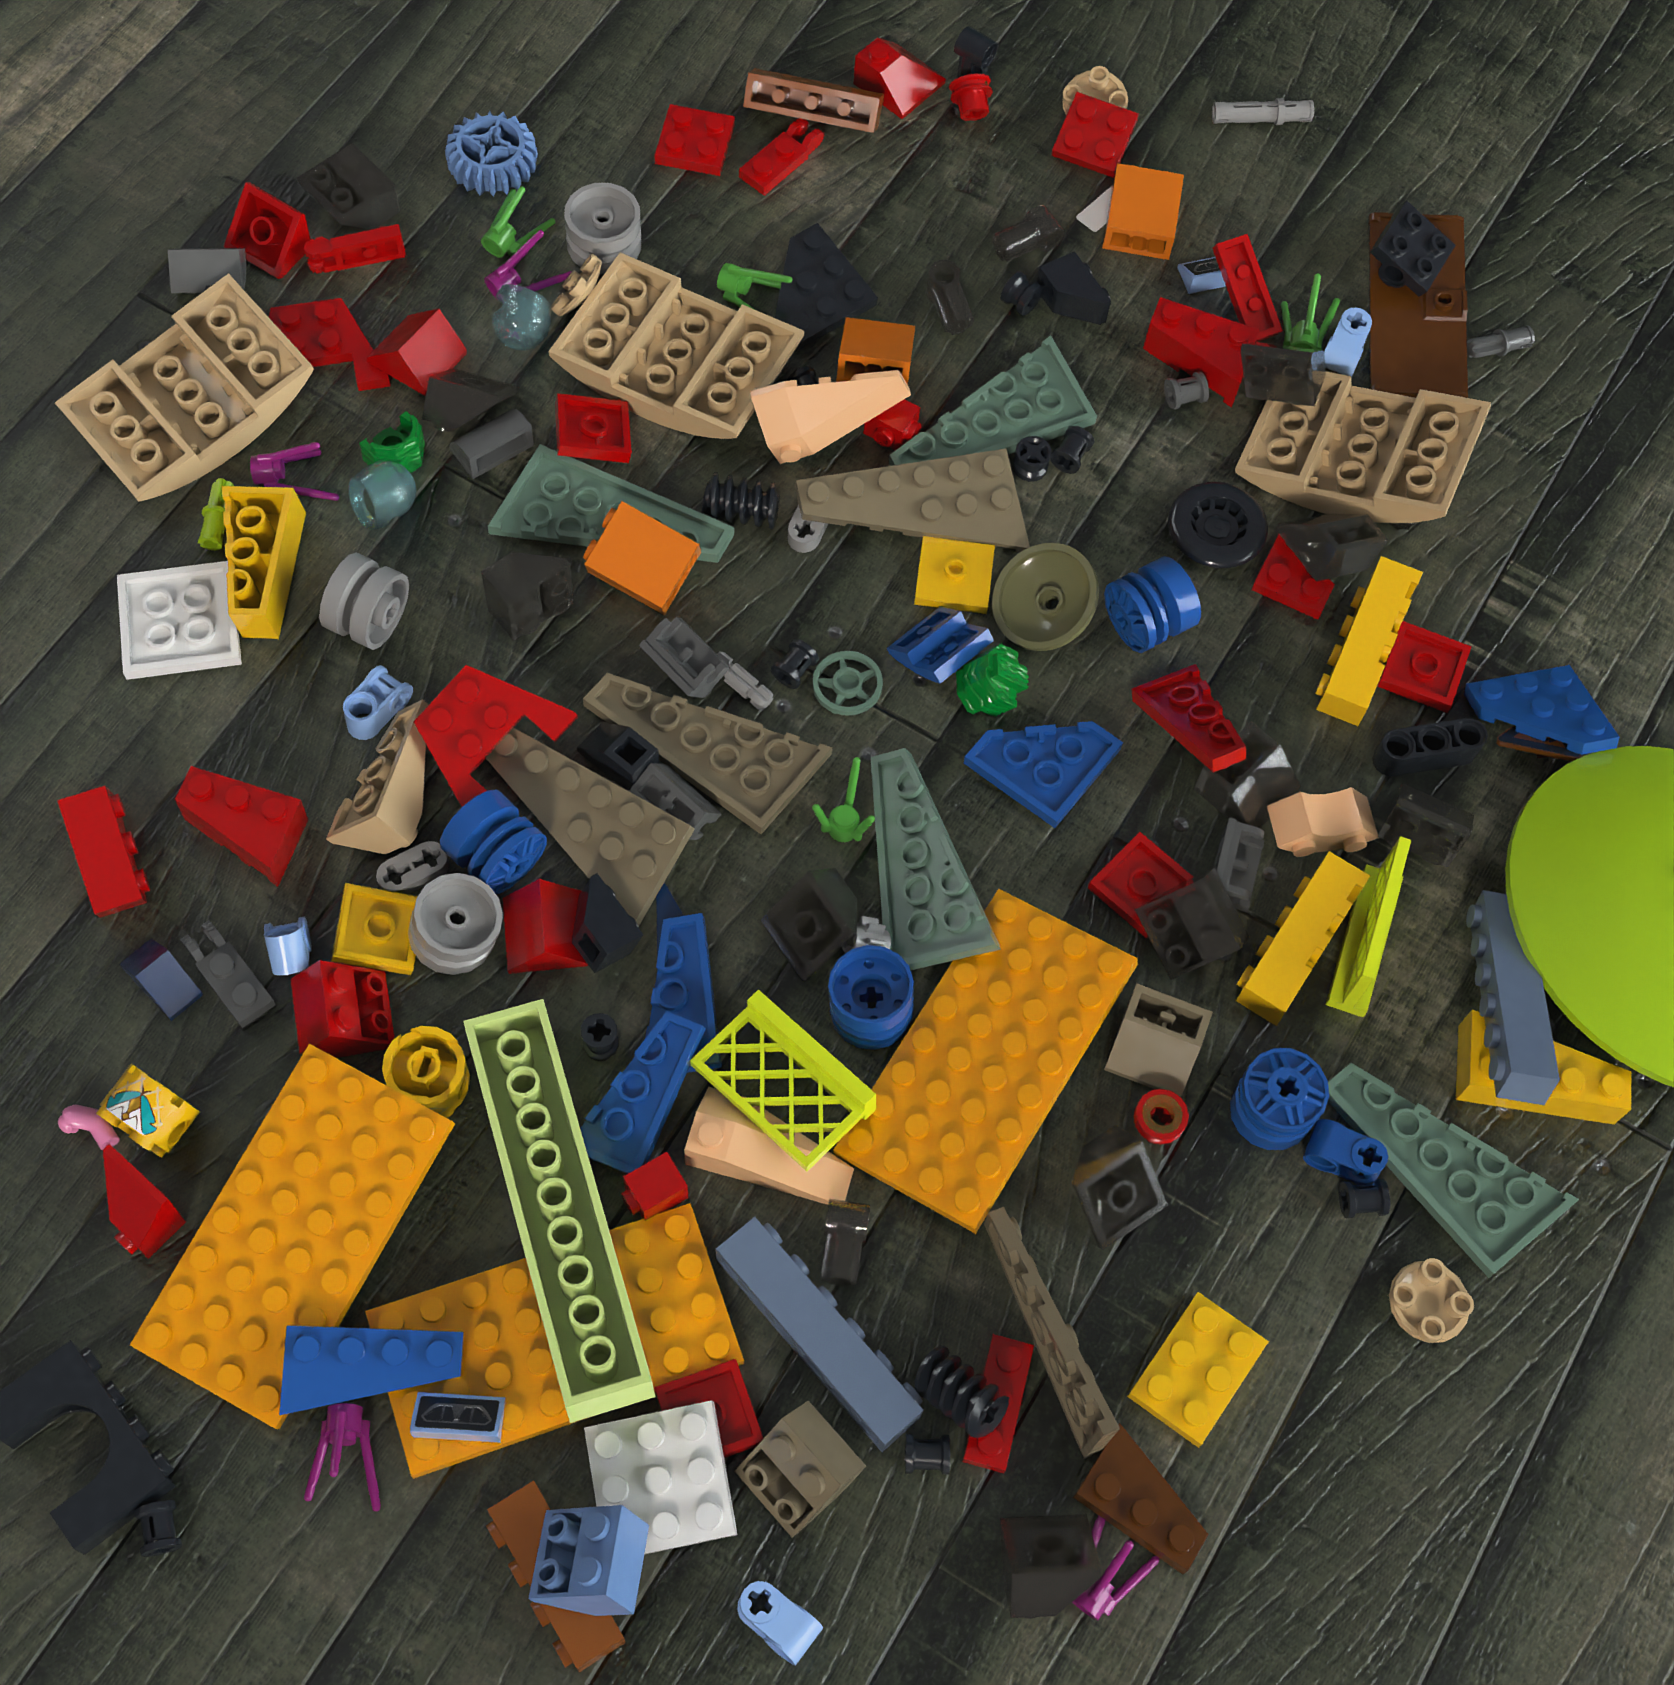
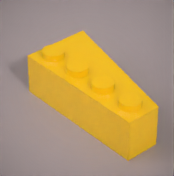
[222,486,306,639]
[1315,556,1423,726]
[1236,851,1370,1026]
[1456,1009,1631,1124]

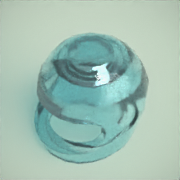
[492,284,551,351]
[349,460,417,530]

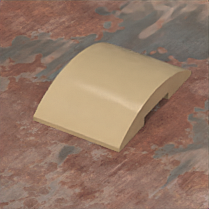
[548,252,804,439]
[55,273,314,502]
[1235,364,1491,523]

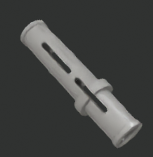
[1212,98,1314,125]

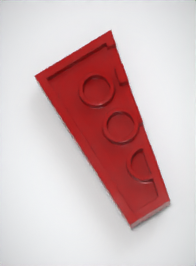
[1132,664,1246,772]

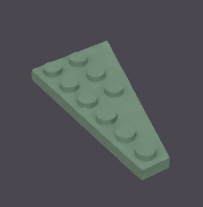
[889,335,1097,466]
[488,444,734,563]
[870,748,1001,971]
[1328,1063,1579,1278]

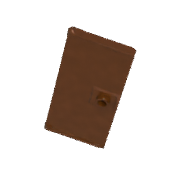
[1368,212,1468,398]

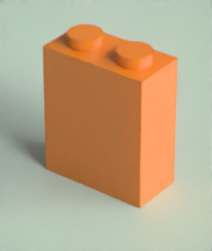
[1102,163,1184,260]
[836,317,915,385]
[583,501,701,616]

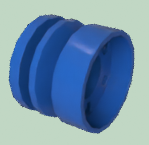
[1104,556,1201,653]
[440,789,547,894]
[828,945,914,1050]
[1230,1048,1329,1150]

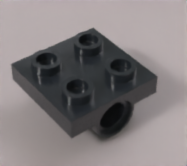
[1370,200,1456,297]

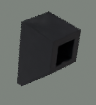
[1036,251,1111,325]
[577,722,659,791]
[572,873,643,973]

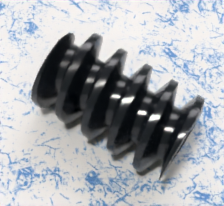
[701,472,780,530]
[915,1345,1009,1438]

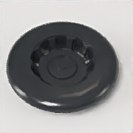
[1168,482,1268,568]

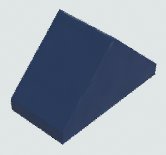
[119,938,203,1021]

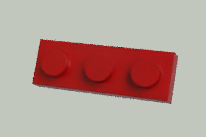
[1212,234,1283,342]
[962,1334,1034,1473]

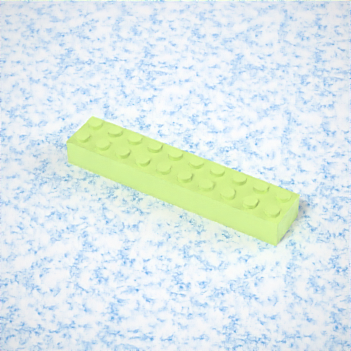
[463,999,655,1423]

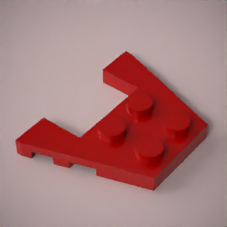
[268,298,390,391]
[414,665,578,807]

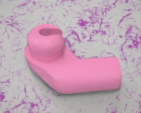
[58,1104,120,1150]

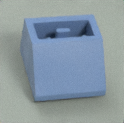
[528,1505,649,1616]

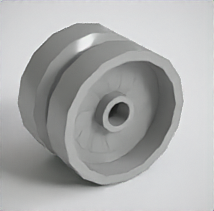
[564,183,641,274]
[319,552,409,650]
[408,873,503,975]

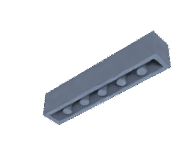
[1466,890,1560,1105]
[716,1217,923,1452]

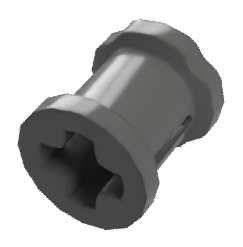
[1164,371,1209,409]

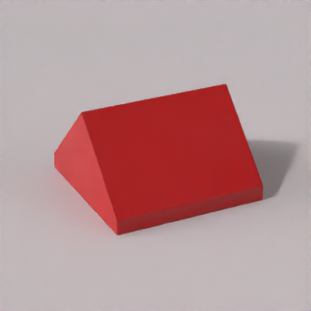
[223,182,311,279]
[367,308,467,396]
[503,879,588,974]

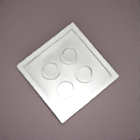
[117,561,242,680]
[584,1400,738,1555]

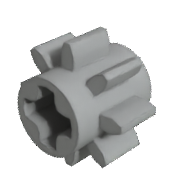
[842,916,891,953]

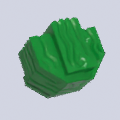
[359,411,425,478]
[956,644,1029,717]

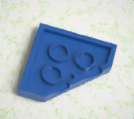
[1464,665,1620,755]
[963,721,1123,828]

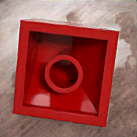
[853,37,946,119]
[103,1144,186,1259]

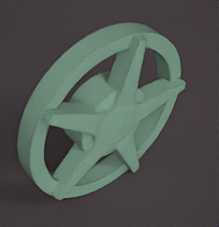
[813,651,883,715]

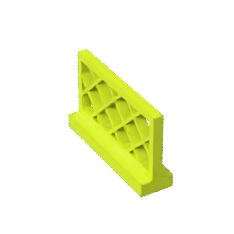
[1325,836,1411,1017]
[690,990,876,1171]

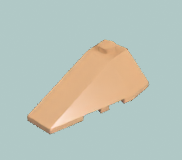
[750,370,911,464]
[684,1087,854,1209]

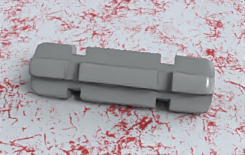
[717,652,773,710]

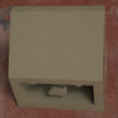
[1104,983,1213,1097]
[735,1401,867,1538]

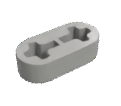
[787,504,829,553]
[376,841,449,895]

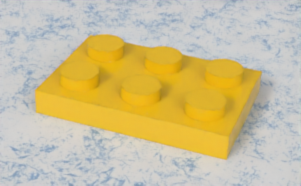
[1127,1292,1269,1448]

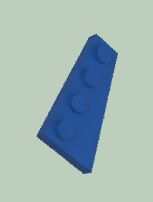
[645,913,722,1073]
[580,1011,706,1174]
[279,1325,464,1415]

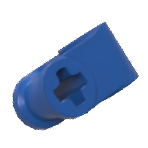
[1303,1119,1388,1185]

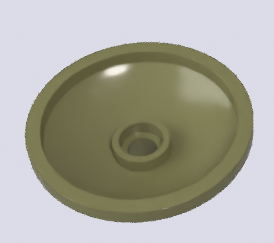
[992,543,1099,651]

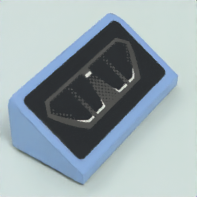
[1177,257,1226,294]
[410,1392,505,1443]

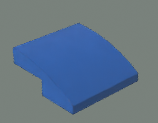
[887,606,994,684]

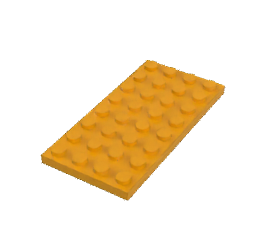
[833,889,1138,1234]
[130,1044,455,1429]
[365,1203,744,1479]

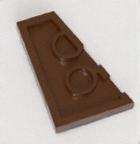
[1073,1423,1209,1574]

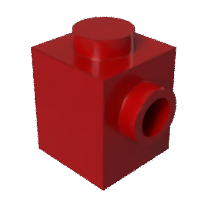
[863,399,921,451]
[621,1152,688,1221]

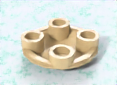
[1063,66,1128,116]
[550,254,602,316]
[1389,1258,1474,1343]

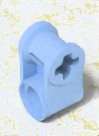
[1319,307,1372,377]
[343,665,413,740]
[264,916,312,975]
[737,1581,823,1666]

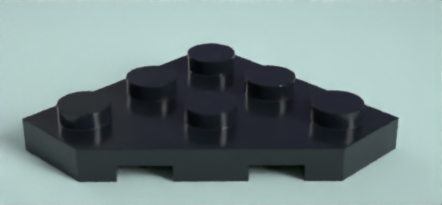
[775,223,878,353]

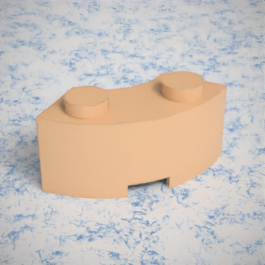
[1267,787,1379,857]

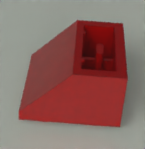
[291,960,395,1058]

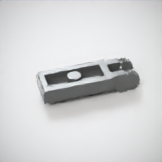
[180,920,276,1028]

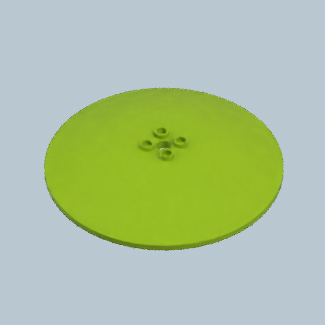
[1505,746,1674,1087]

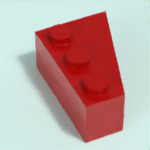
[1143,297,1260,408]
[175,766,308,887]
[57,786,150,918]

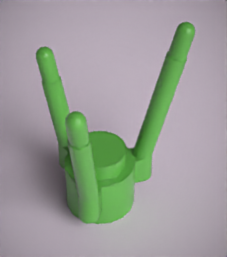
[481,186,555,258]
[717,263,792,310]
[1281,273,1340,357]
[812,757,875,842]

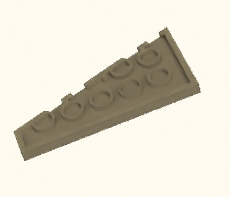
[795,449,1030,553]
[583,673,833,834]
[486,728,695,927]
[984,1207,1120,1459]

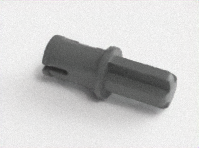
[1467,325,1535,358]

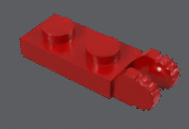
[739,118,825,196]
[303,224,406,274]

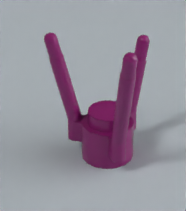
[484,230,572,303]
[250,442,339,501]
[304,1403,381,1512]
[1068,1515,1160,1621]

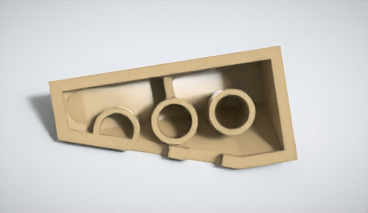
[326,699,428,854]

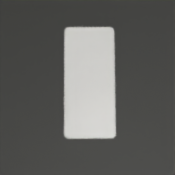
[1076,186,1112,232]

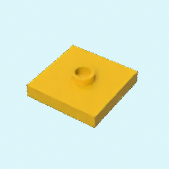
[914,536,995,614]
[331,883,418,975]

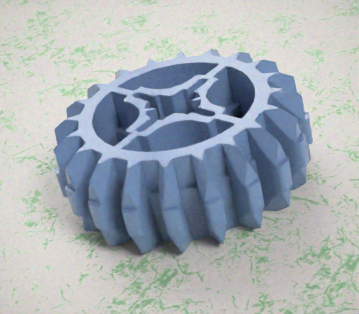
[445,110,538,197]

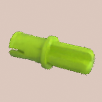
[198,478,234,551]

